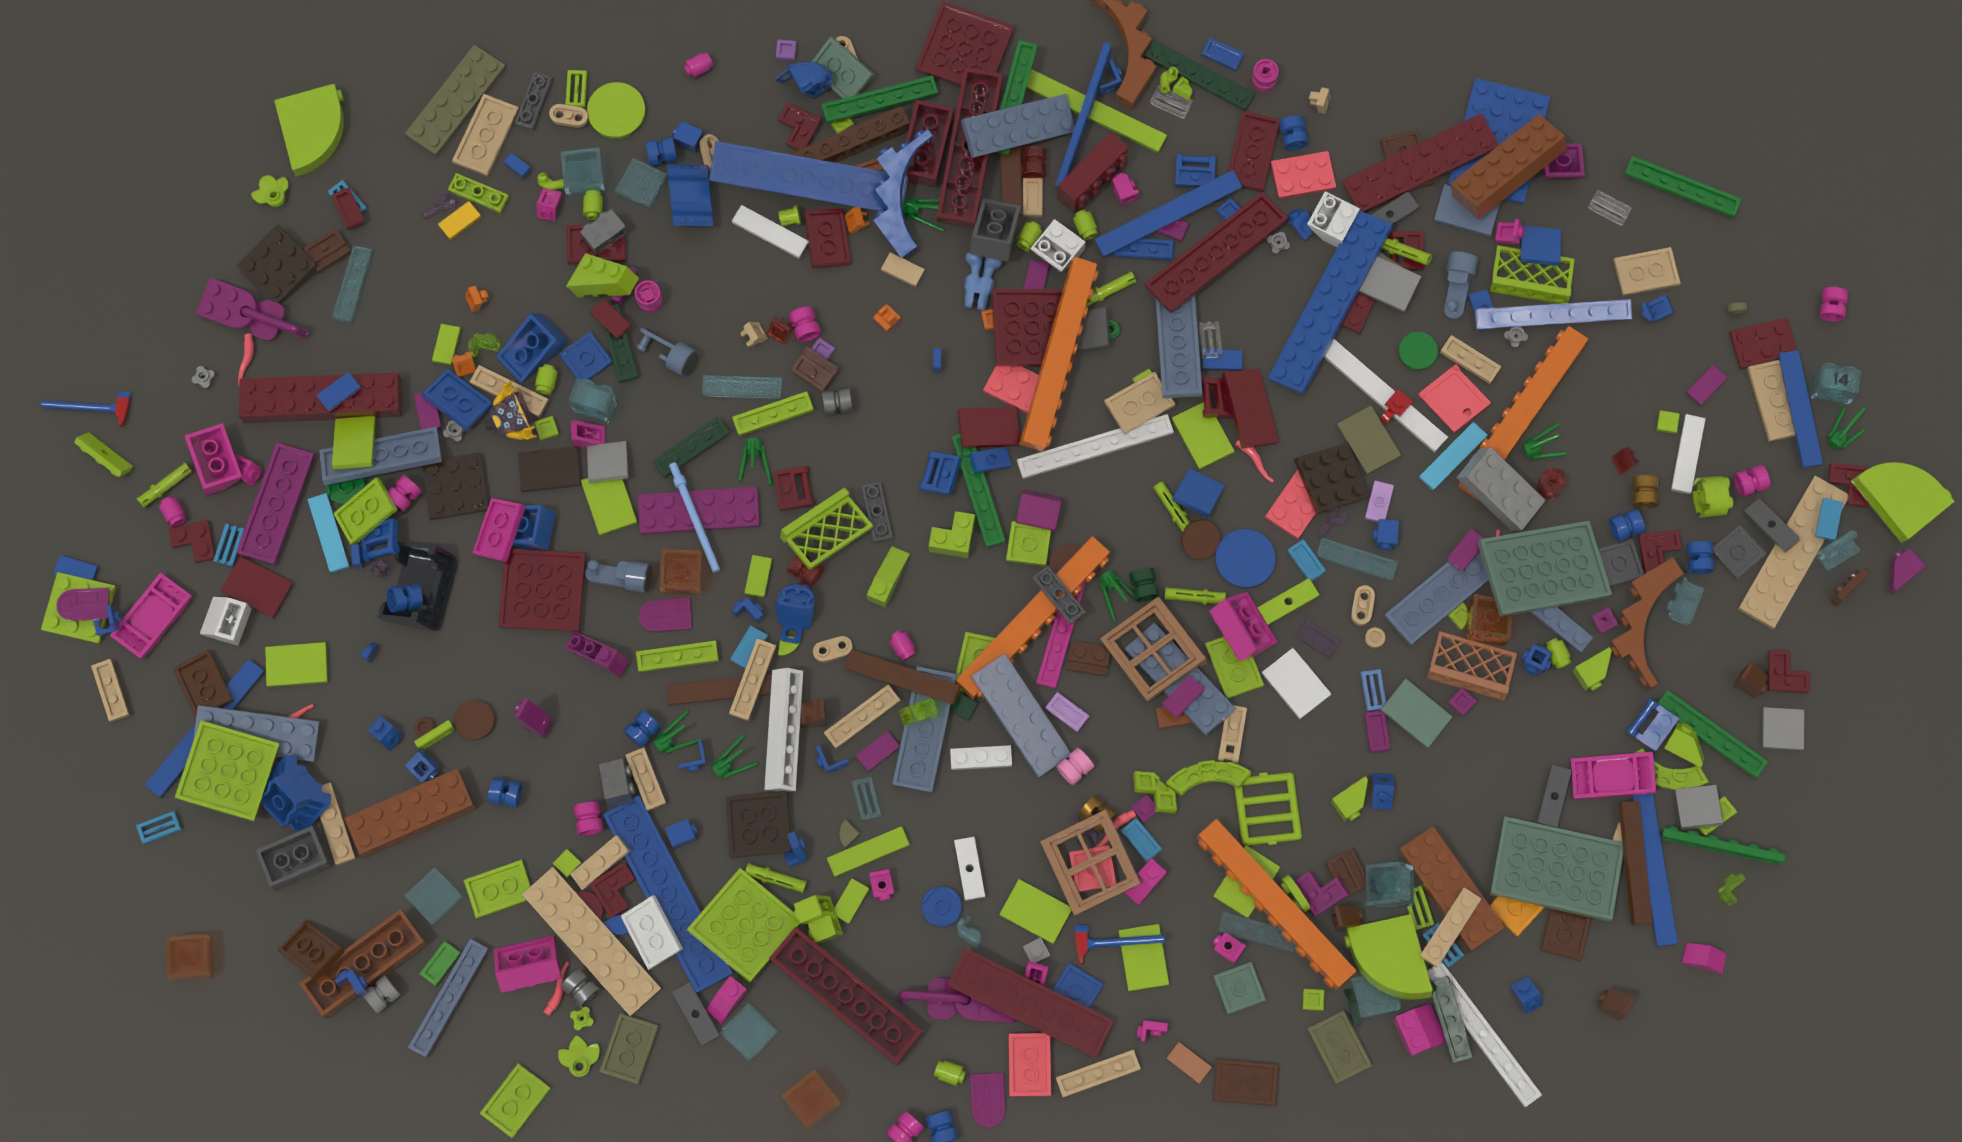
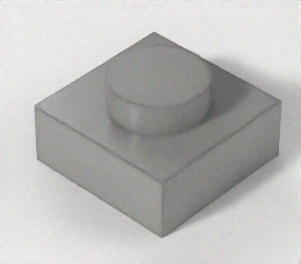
[1023,937,1050,963]

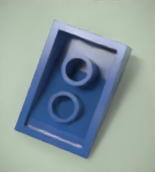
[496,313,567,383]
[511,505,555,551]

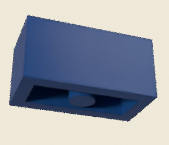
[504,153,532,180]

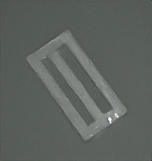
[1150,85,1193,119]
[1588,190,1632,226]
[1199,321,1222,358]

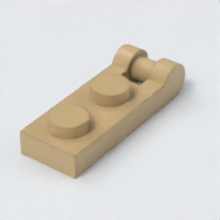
[1218,705,1247,764]

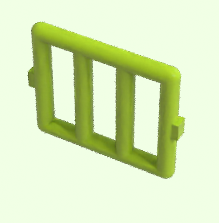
[1234,772,1302,846]

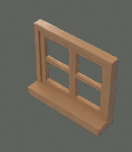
[1100,596,1207,703]
[1040,809,1141,916]

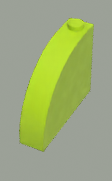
[274,84,344,177]
[1850,462,1955,543]
[1344,914,1433,1000]

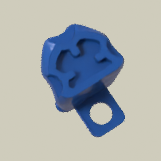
[775,61,833,99]
[775,583,816,644]

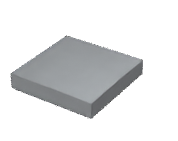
[587,441,629,483]
[1762,707,1804,751]
[1675,785,1723,830]

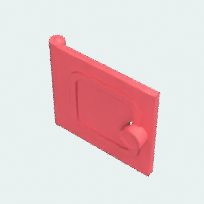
[1418,364,1491,433]

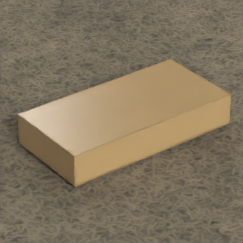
[1023,178,1043,217]
[881,252,925,288]

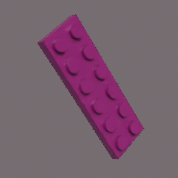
[236,442,315,565]
[638,487,760,535]

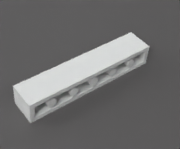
[764,668,803,792]

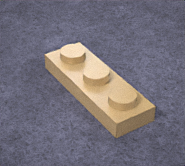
[1440,335,1501,384]
[91,659,130,722]
[625,747,666,812]
[570,835,630,890]

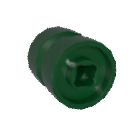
[1129,568,1160,602]

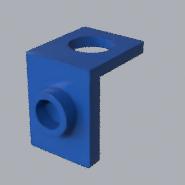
[1099,59,1122,96]
[93,604,121,636]
[678,739,707,772]
[816,745,849,775]
[1371,773,1394,810]

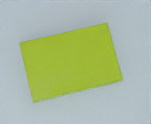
[1172,402,1235,470]
[332,416,376,470]
[333,478,397,545]
[581,478,637,536]
[955,632,995,697]
[1205,637,1264,700]
[265,642,328,688]
[1213,845,1280,919]
[464,860,531,919]
[999,879,1072,944]
[1118,924,1169,992]
[480,1064,551,1139]

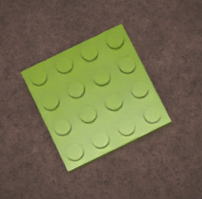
[175,720,280,822]
[687,868,801,983]

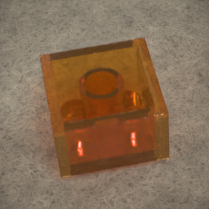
[660,549,703,595]
[1465,594,1513,646]
[166,934,213,981]
[781,1070,841,1130]

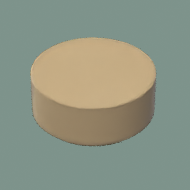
[1365,627,1385,649]

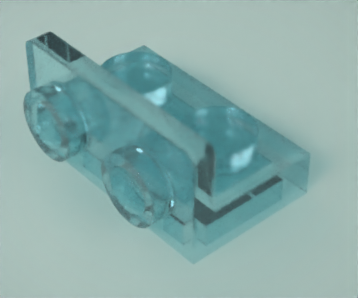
[1816,529,1860,572]
[1666,577,1705,626]

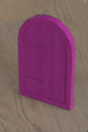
[56,588,110,621]
[639,597,692,632]
[970,1073,1006,1128]

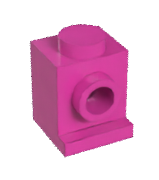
[1111,173,1139,206]
[869,869,895,902]
[1212,932,1246,965]

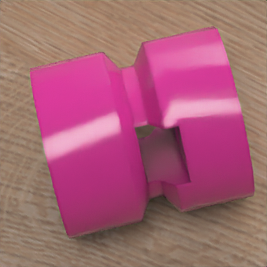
[1252,59,1279,93]
[635,280,663,313]
[1819,287,1849,322]
[789,306,821,342]
[1734,464,1771,497]
[387,475,422,512]
[573,802,603,836]
[885,1111,925,1142]

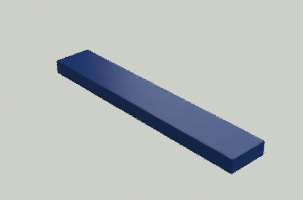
[1778,350,1823,469]

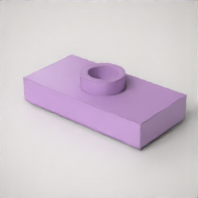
[1365,481,1394,523]
[1045,692,1089,733]

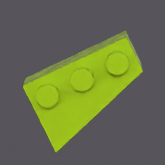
[566,253,639,298]

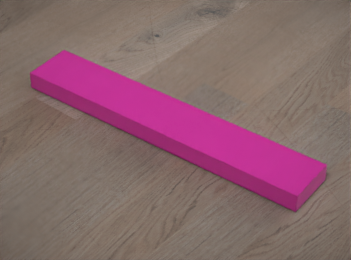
[1036,581,1087,690]

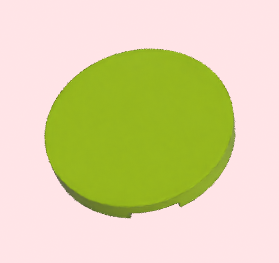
[587,82,646,139]

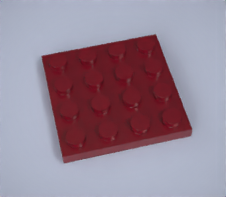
[915,1,1014,87]
[991,289,1074,367]
[498,549,586,632]

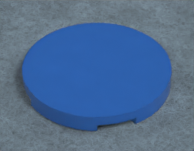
[1215,529,1275,589]

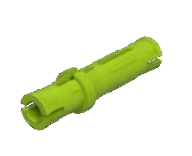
[1382,238,1432,266]
[1085,271,1136,307]
[136,462,192,508]
[1153,481,1190,532]
[1165,587,1226,605]
[745,863,807,893]

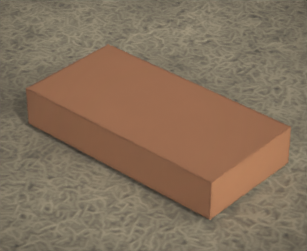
[1166,1042,1212,1084]

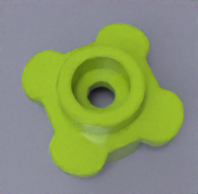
[570,1007,594,1030]

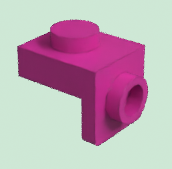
[1495,219,1525,244]

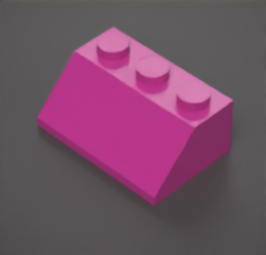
[184,423,242,496]
[1209,592,1278,662]
[494,935,562,993]

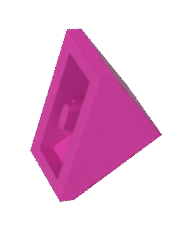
[571,420,605,448]
[1682,943,1727,974]
[1025,961,1049,986]

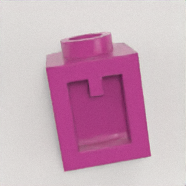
[536,188,562,221]
[235,454,263,486]
[1137,1020,1168,1043]

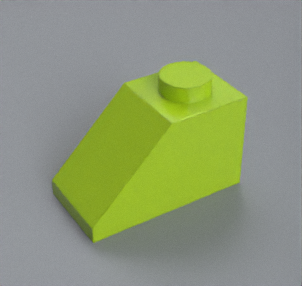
[1572,647,1612,691]
[1664,722,1705,768]
[1331,776,1368,822]

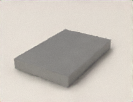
[1359,256,1421,312]

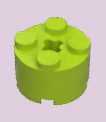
[1693,476,1733,518]

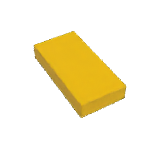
[438,201,482,241]

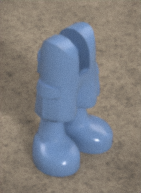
[964,252,1002,311]

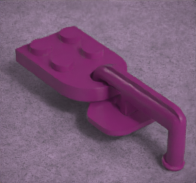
[196,278,309,341]
[897,978,1015,1024]

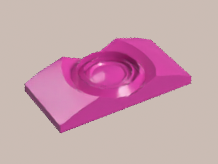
[109,573,192,660]
[1571,752,1656,799]

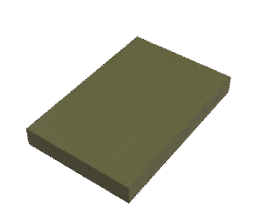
[1336,406,1401,476]
[1307,1010,1372,1085]
[599,1013,659,1085]

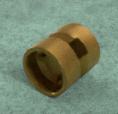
[1632,475,1659,509]
[1078,795,1117,833]

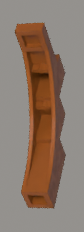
[1090,0,1157,110]
[1610,557,1684,691]

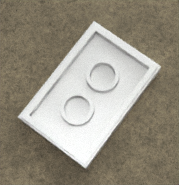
[1261,648,1331,720]
[621,895,683,970]

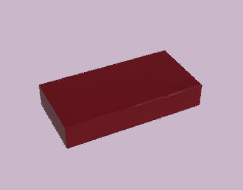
[331,187,366,230]
[590,299,631,340]

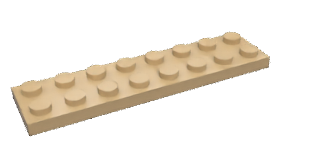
[1738,476,1848,629]
[522,867,661,1016]

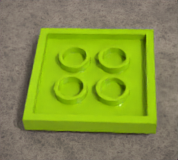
[41,572,117,644]

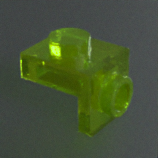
[468,333,500,357]
[1718,873,1746,906]

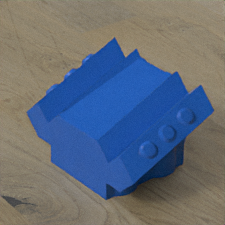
[667,164,714,227]
[261,754,331,831]

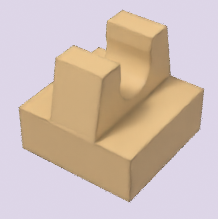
[1309,87,1331,114]
[740,322,768,347]

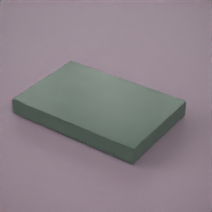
[811,37,874,98]
[1380,678,1452,748]

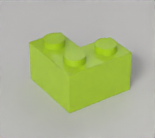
[929,511,975,558]
[794,895,843,944]

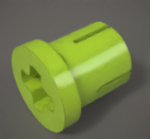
[779,205,802,226]

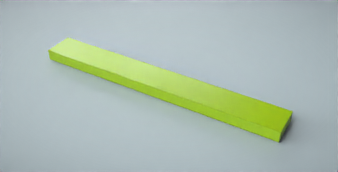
[1026,70,1167,153]

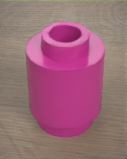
[683,52,713,78]
[159,497,186,527]
[889,630,917,661]

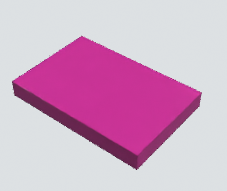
[472,498,526,562]

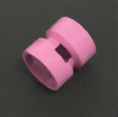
[1056,748,1095,786]

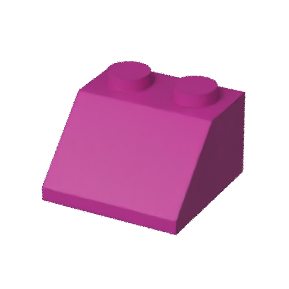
[1393,1003,1446,1058]

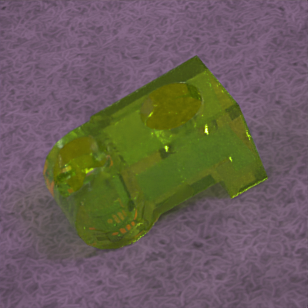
[898,698,940,727]

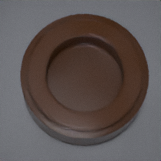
[414,717,435,737]

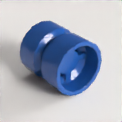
[1279,115,1309,150]
[646,137,677,166]
[1609,508,1645,542]
[1687,541,1715,575]
[386,584,423,612]
[623,710,661,748]
[488,777,522,808]
[925,1110,959,1142]

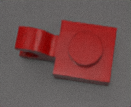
[1381,389,1413,424]

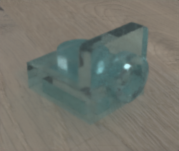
[956,915,982,947]

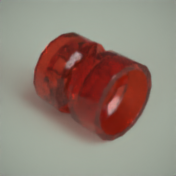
[1021,146,1047,179]
[1537,467,1567,500]
[787,551,824,588]

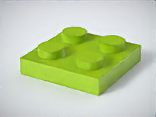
[1006,521,1051,567]

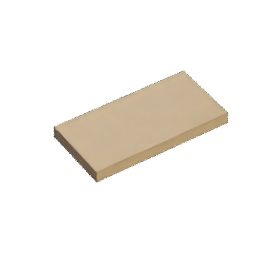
[452,94,520,177]
[1747,360,1795,442]

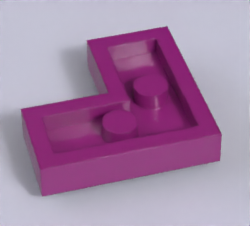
[1294,871,1350,917]

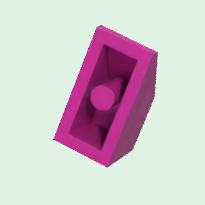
[1124,858,1167,906]
[706,976,748,1024]

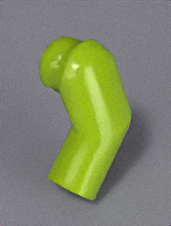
[1160,67,1179,93]
[537,173,566,190]

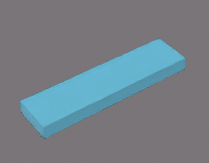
[1419,422,1488,491]
[307,493,350,574]

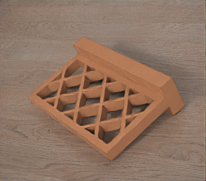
[1426,631,1517,701]

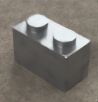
[580,209,627,255]
[599,758,635,808]

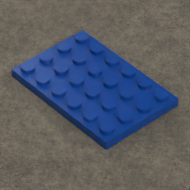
[1448,78,1550,205]

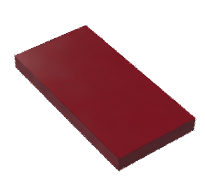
[1228,111,1281,192]
[1222,368,1279,449]

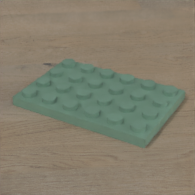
[1478,521,1612,617]
[1490,816,1623,922]

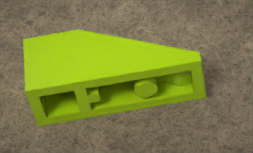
[867,546,910,608]

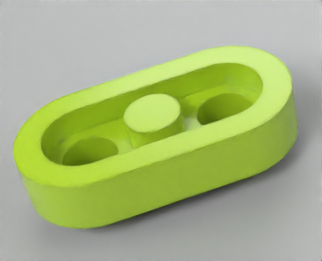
[1280,875,1311,913]

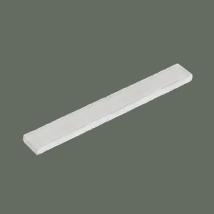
[1324,339,1448,453]
[1017,414,1174,479]
[1427,961,1542,1107]

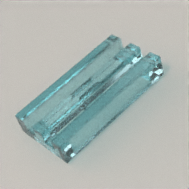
[852,777,881,821]

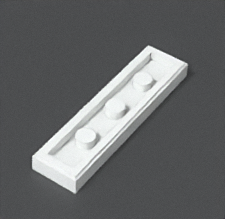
[732,205,808,259]
[1671,414,1706,495]

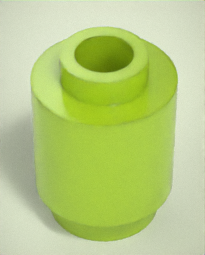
[583,190,603,220]
[1073,210,1098,240]
[1016,221,1042,252]
[535,364,558,395]
[1546,638,1572,670]
[934,1060,966,1086]

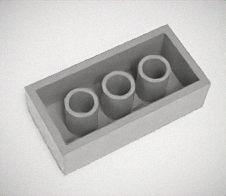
[1457,447,1545,531]

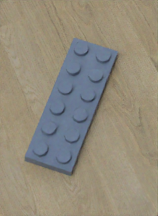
[961,94,1075,158]
[1155,295,1202,398]
[319,427,442,485]
[1384,551,1489,646]
[1124,623,1236,736]
[970,654,1071,777]
[892,666,957,793]
[193,705,320,762]

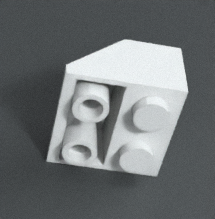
[1307,191,1360,247]
[1030,219,1085,272]
[200,597,251,646]

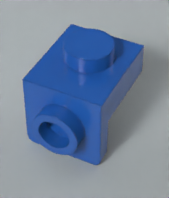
[1286,209,1314,240]
[1641,295,1675,323]
[732,597,764,624]
[367,715,403,751]
[784,831,808,867]
[334,969,368,997]
[1510,976,1543,1014]

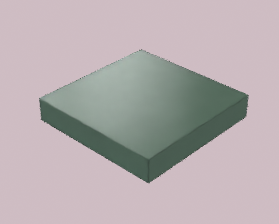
[1213,962,1266,1015]

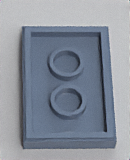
[1433,184,1500,237]

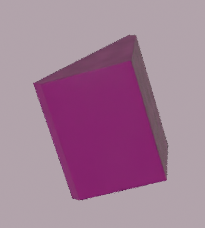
[1541,144,1585,178]
[1016,489,1063,531]

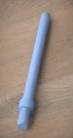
[669,462,720,573]

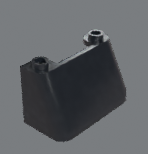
[378,542,457,631]

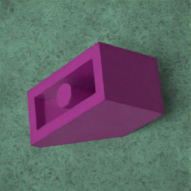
[1889,548,1926,595]

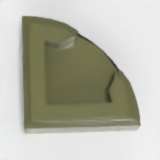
[839,819,860,849]

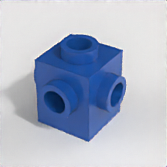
[1521,644,1552,676]

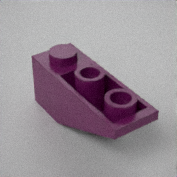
[565,632,629,677]
[514,698,554,738]

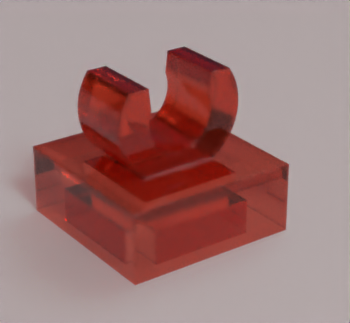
[767,316,792,344]
[1611,447,1639,474]

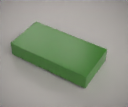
[419,941,461,987]

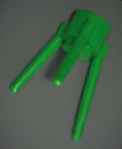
[902,198,945,232]
[1827,407,1866,450]
[1522,422,1567,461]
[738,438,773,485]
[1099,570,1134,622]
[653,710,700,754]
[711,734,759,779]

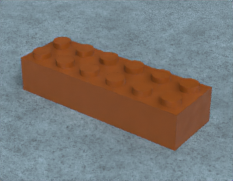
[1450,114,1567,219]
[344,768,477,859]
[1397,827,1505,954]
[299,909,428,1019]

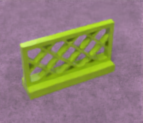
[1489,245,1575,304]
[780,487,873,570]

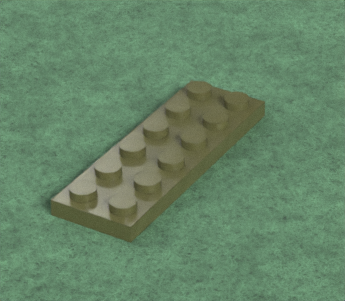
[405,45,506,157]

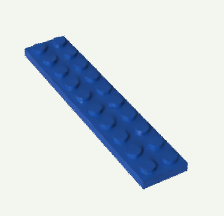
[709,141,908,211]
[1268,211,1393,395]
[603,795,733,994]

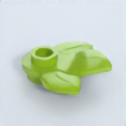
[251,175,289,207]
[558,1036,600,1077]

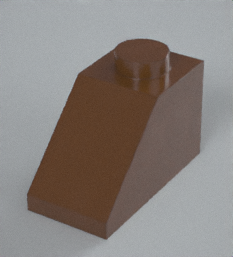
[1733,661,1768,698]
[800,699,827,728]
[1331,905,1363,933]
[1597,988,1636,1021]

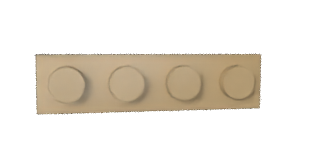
[470,365,549,418]
[729,639,776,721]
[824,685,901,749]
[320,782,356,866]
[1419,887,1481,968]
[1056,1050,1141,1098]

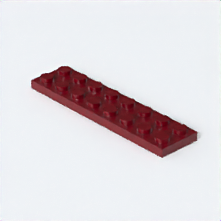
[1342,113,1499,213]
[1145,192,1288,314]
[947,948,1114,1058]

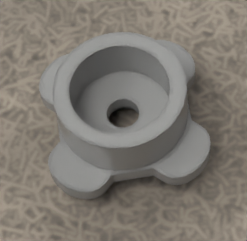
[1267,232,1290,254]
[1504,326,1528,348]
[192,366,215,388]
[443,420,466,442]

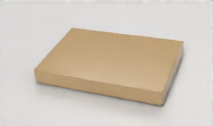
[1613,247,1681,297]
[1104,372,1175,435]

